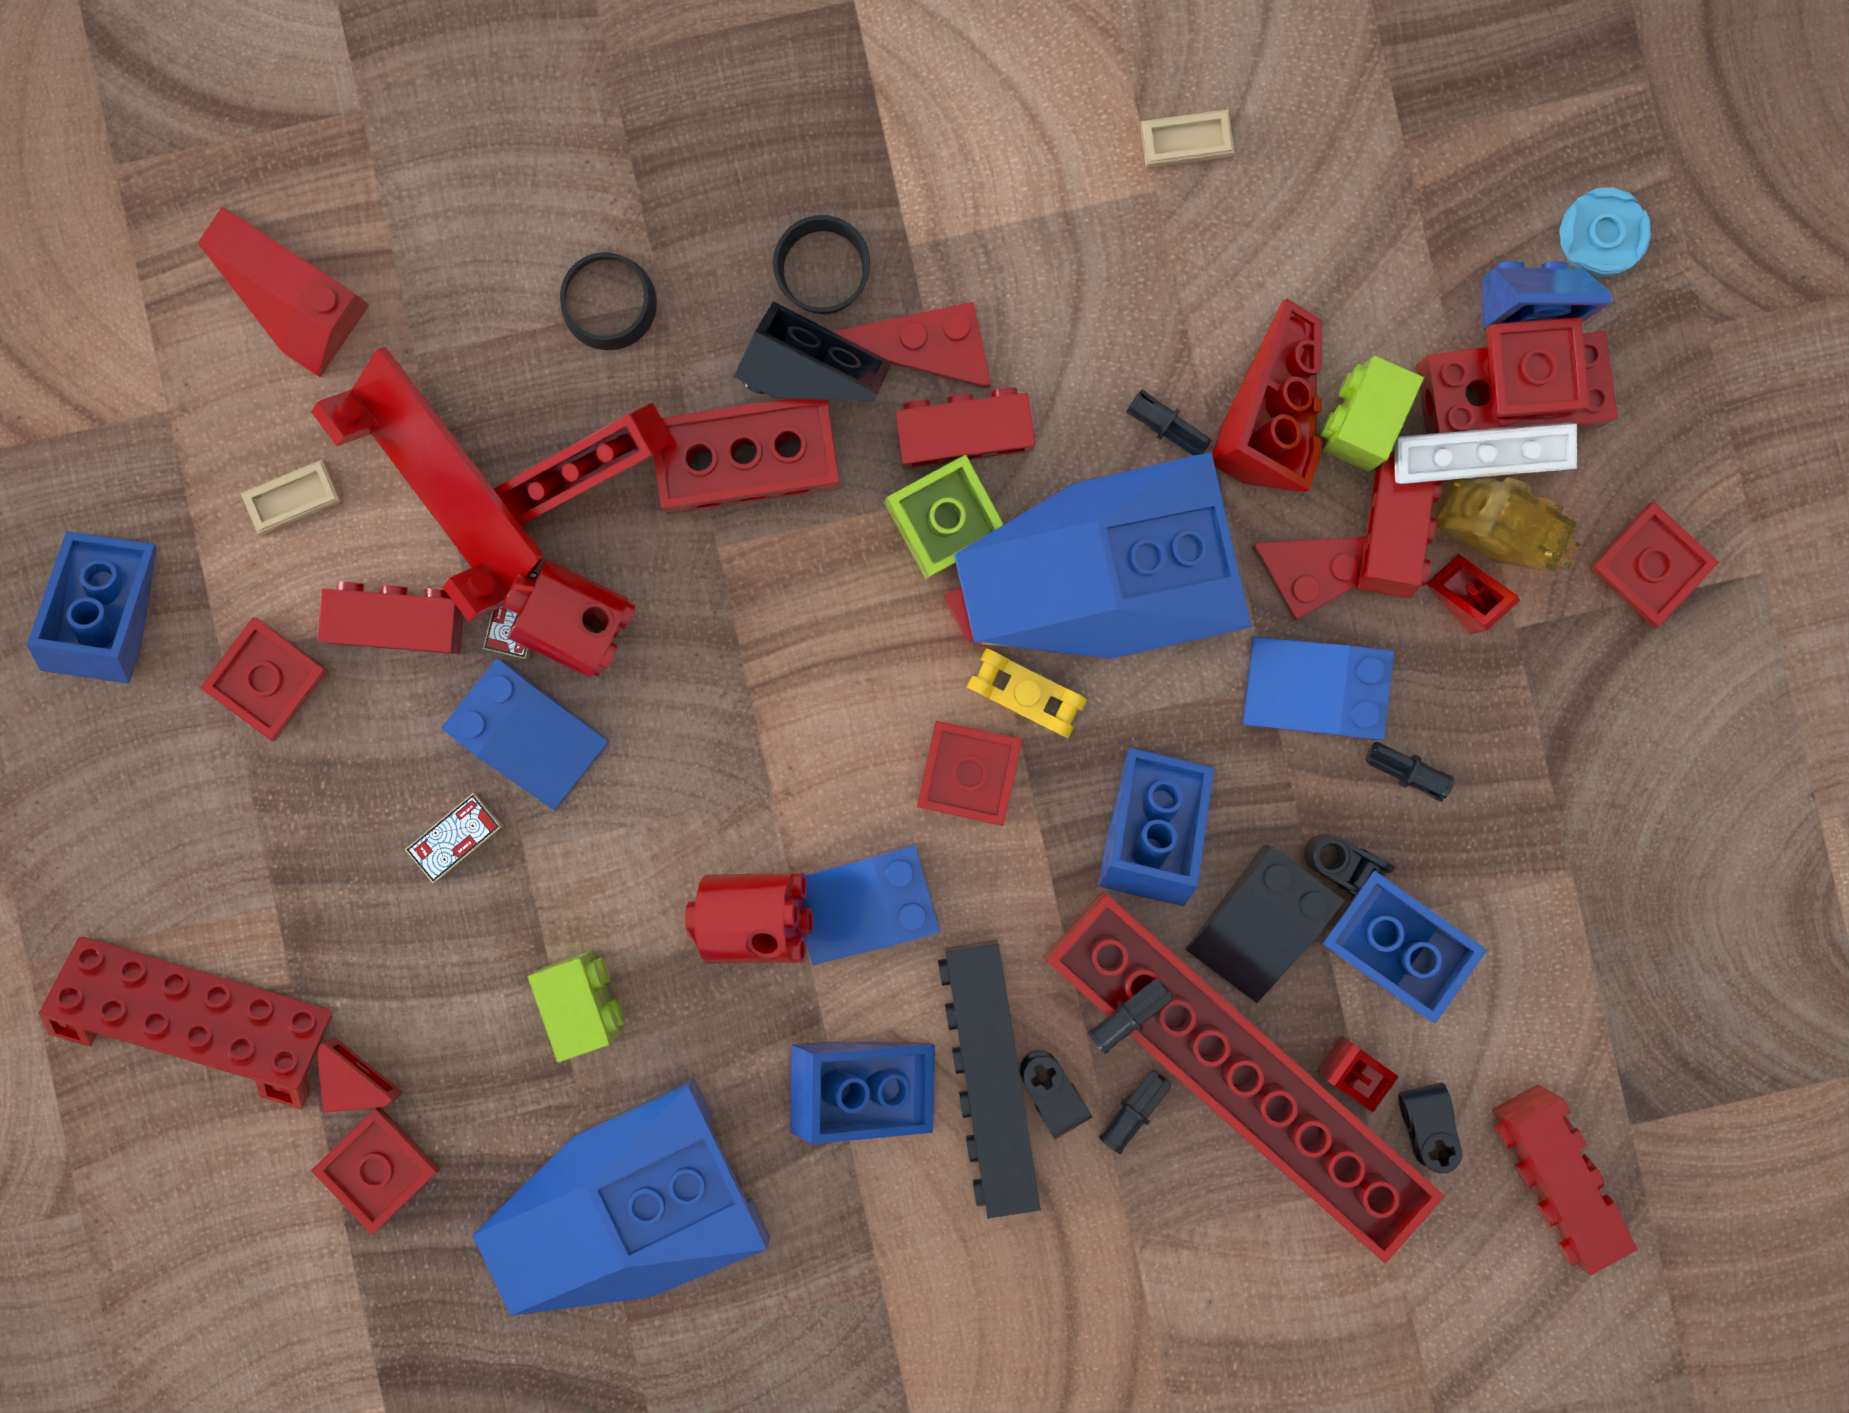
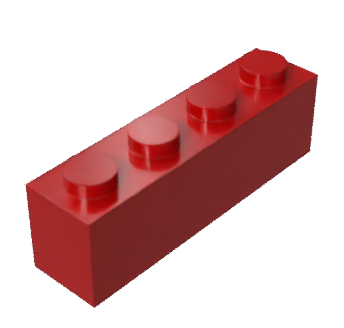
[493,402,675,525]

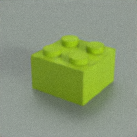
[1320,355,1424,472]
[884,455,1004,579]
[528,950,625,1063]

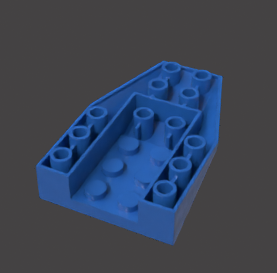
[954,452,1251,659]
[472,1078,771,1316]

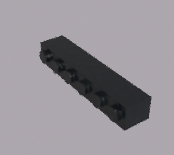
[938,940,1041,1219]

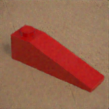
[198,207,369,377]
[1212,299,1322,492]

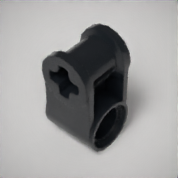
[1304,834,1395,896]
[1020,1050,1093,1140]
[1398,1082,1462,1174]

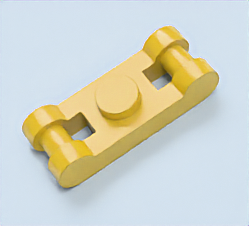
[966,648,1088,739]

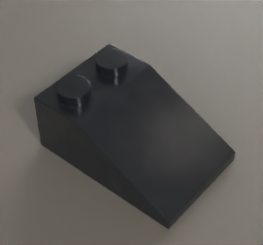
[733,301,892,402]
[1185,844,1345,1003]

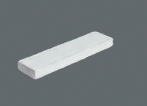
[1394,422,1577,484]

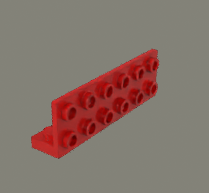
[311,347,544,622]
[39,937,332,1110]

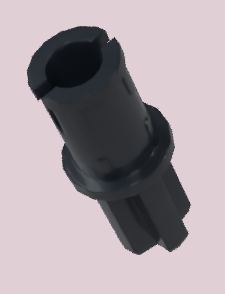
[1126,389,1211,456]
[1365,742,1454,802]
[1087,979,1173,1054]
[1099,1070,1171,1155]

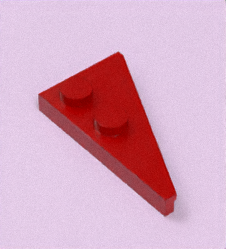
[833,302,991,389]
[1253,537,1429,620]

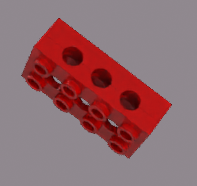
[1416,330,1618,434]
[653,398,841,514]

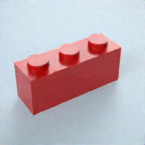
[895,387,1035,469]
[1358,452,1442,599]
[317,581,464,654]

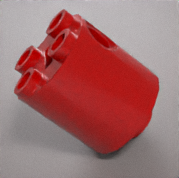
[502,558,636,677]
[685,873,814,964]

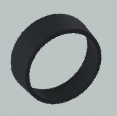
[773,215,870,314]
[560,252,657,350]

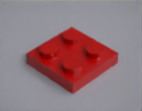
[1486,317,1589,418]
[1589,502,1719,628]
[200,617,328,741]
[917,721,1022,826]
[310,1107,440,1235]

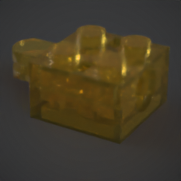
[1436,476,1581,572]

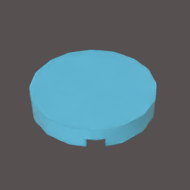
[1560,187,1651,277]

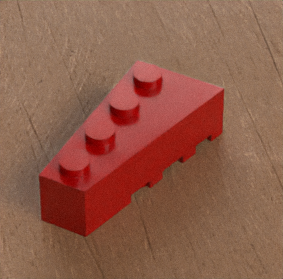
[1492,1085,1638,1276]

